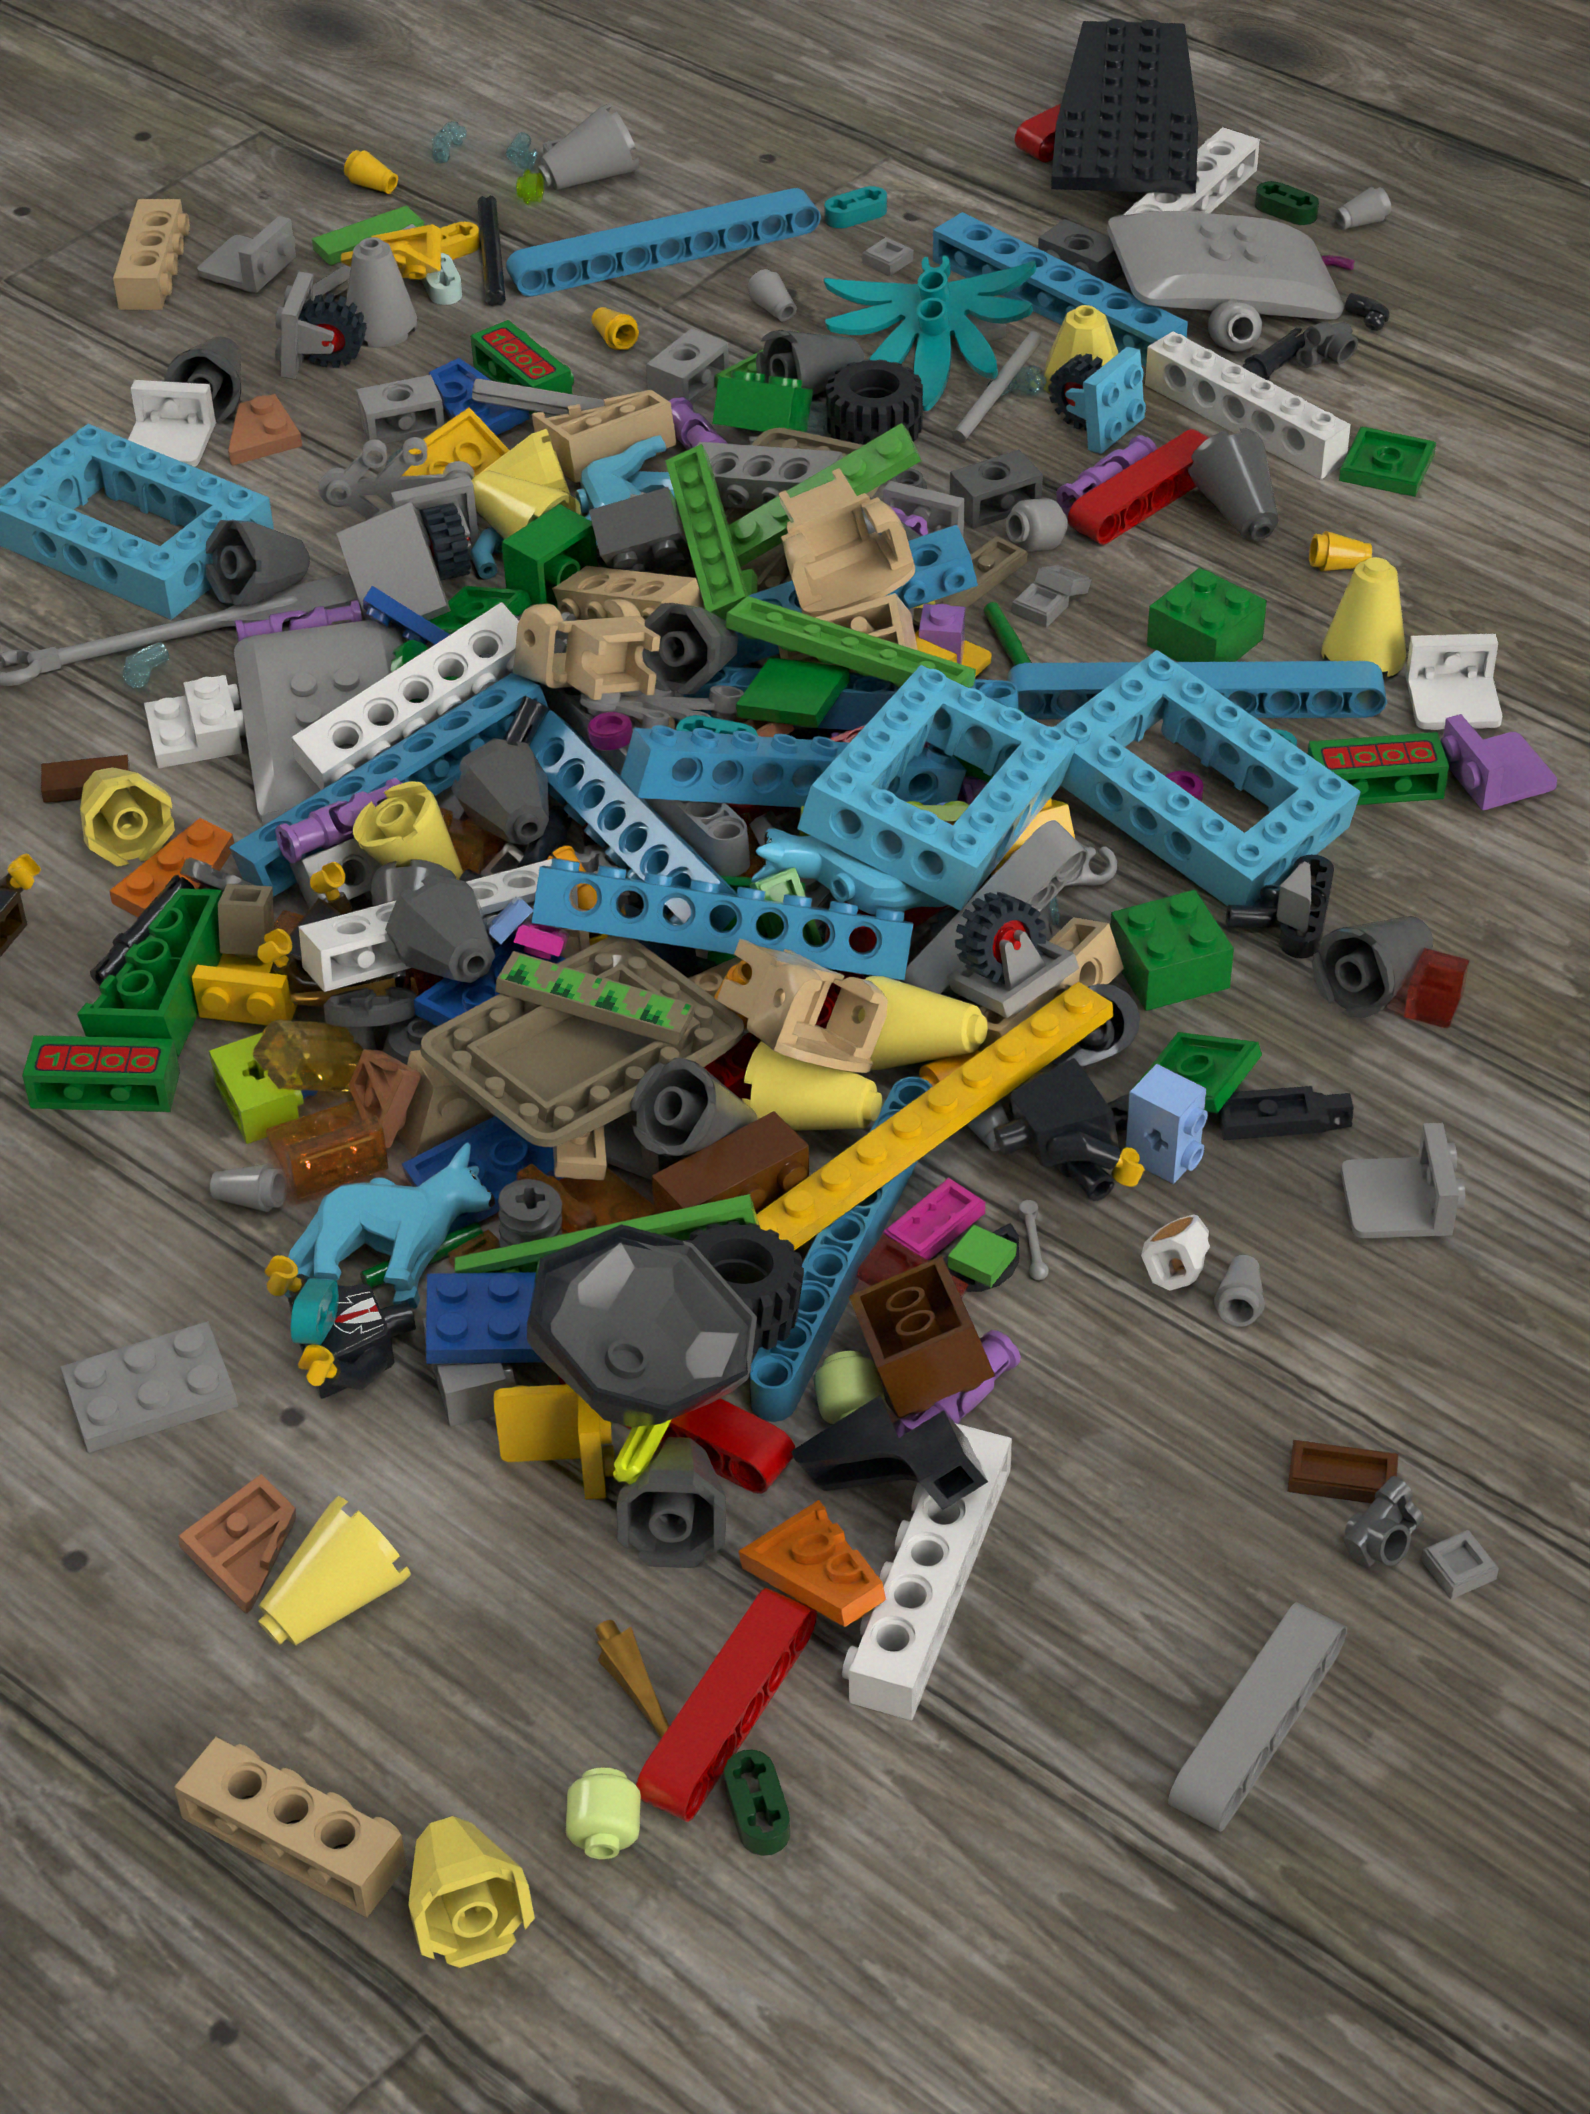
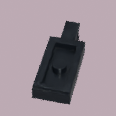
[1218,1086,1354,1141]

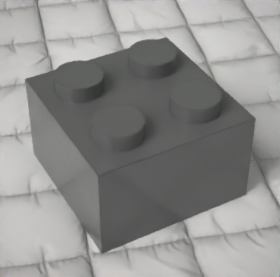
[589,487,692,572]

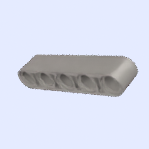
[899,820,1088,999]
[1168,1602,1347,1832]

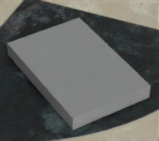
[337,502,451,620]

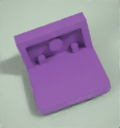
[1440,714,1557,811]

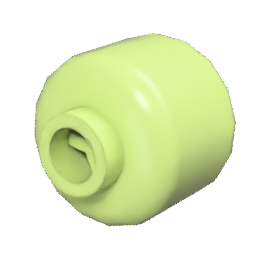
[813,1351,886,1425]
[566,1767,641,1859]

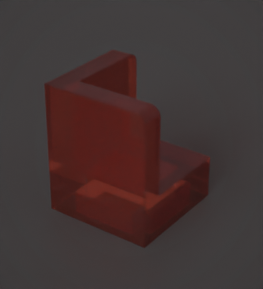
[1404,948,1469,1028]

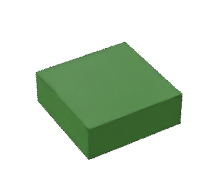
[948,1224,1017,1287]

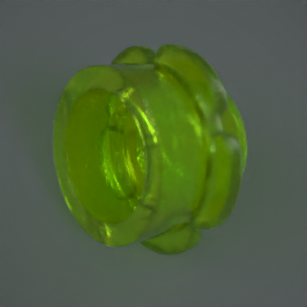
[516,169,544,205]

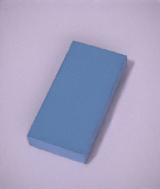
[488,897,534,944]

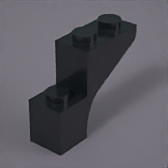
[791,1395,988,1510]

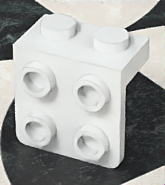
[128,380,216,467]
[1405,634,1503,730]

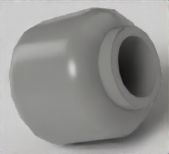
[1208,301,1262,352]
[1006,498,1068,552]

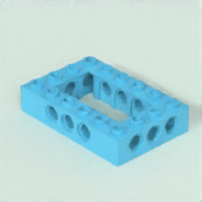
[0,424,274,620]
[1054,650,1361,906]
[797,665,1078,911]

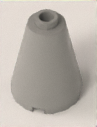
[537,104,640,190]
[346,237,418,348]

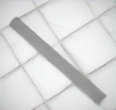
[952,331,1042,442]

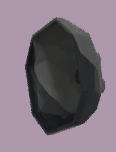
[527,1224,757,1427]

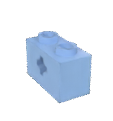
[1126,1064,1208,1184]

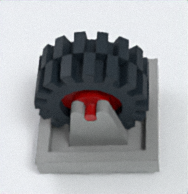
[275,272,367,379]
[391,476,479,581]
[947,892,1079,1018]

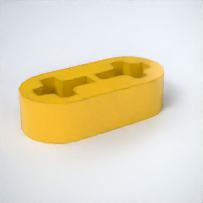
[441,222,480,260]

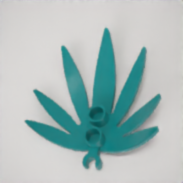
[824,255,1036,411]

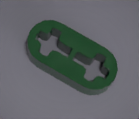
[1255,181,1319,225]
[724,1749,790,1856]

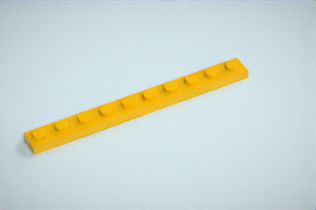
[756,982,1113,1251]

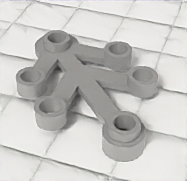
[318,437,475,520]
[580,685,744,729]

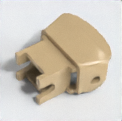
[778,468,916,617]
[513,599,661,700]
[717,939,888,1073]

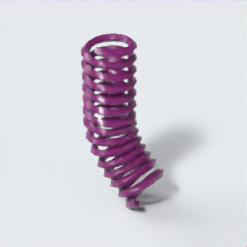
[1320,255,1355,270]

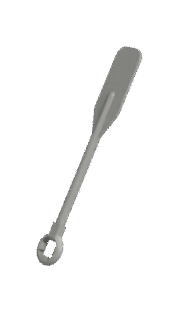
[0,573,360,686]

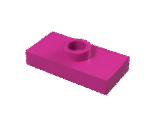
[514,918,570,959]
[883,1178,986,1266]

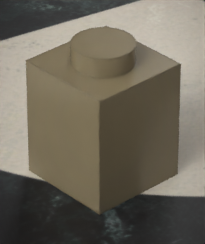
[218,884,274,959]

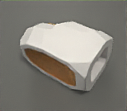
[1141,1215,1210,1291]

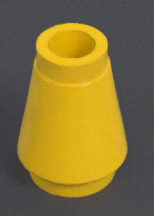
[344,150,398,194]
[591,307,639,350]
[1309,531,1372,571]

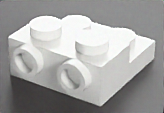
[144,675,246,769]

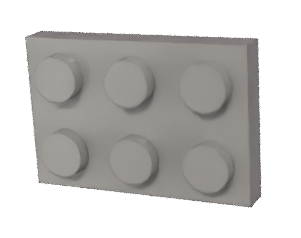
[60,1321,238,1453]

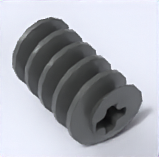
[498,1179,562,1248]

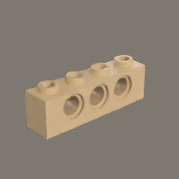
[113,199,190,310]
[553,566,706,620]
[977,917,1124,1052]
[174,1737,407,1918]

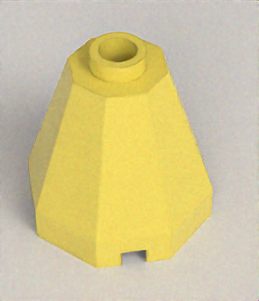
[1043,305,1119,394]
[480,429,570,494]
[80,767,175,867]
[408,1816,535,1968]

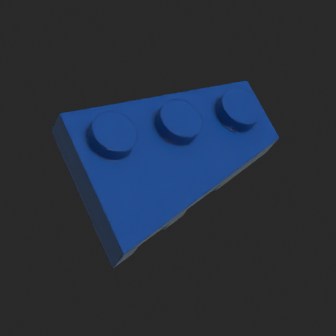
[429,358,530,435]
[363,586,450,648]

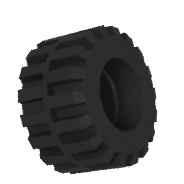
[826,359,923,445]
[683,1222,804,1353]

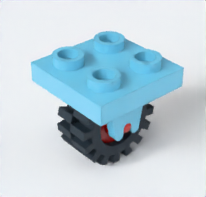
[1048,346,1146,454]

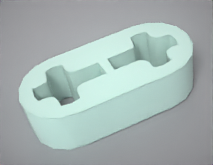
[421,253,462,305]

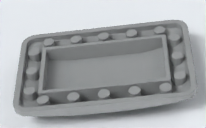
[1107,211,1344,319]
[234,619,403,819]

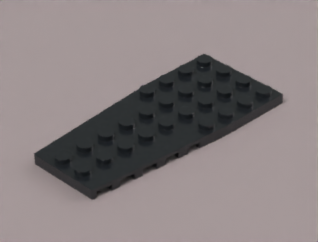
[1051,19,1198,193]

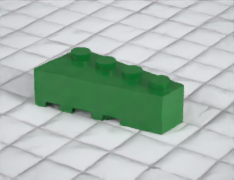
[77,889,223,1057]

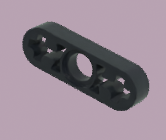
[1279,854,1334,958]

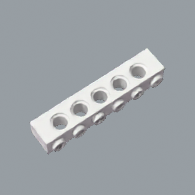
[1124,127,1260,215]
[1145,331,1351,480]
[291,602,519,790]
[299,859,578,992]
[842,1423,1012,1721]

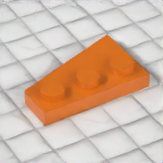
[109,818,234,917]
[738,1500,886,1627]

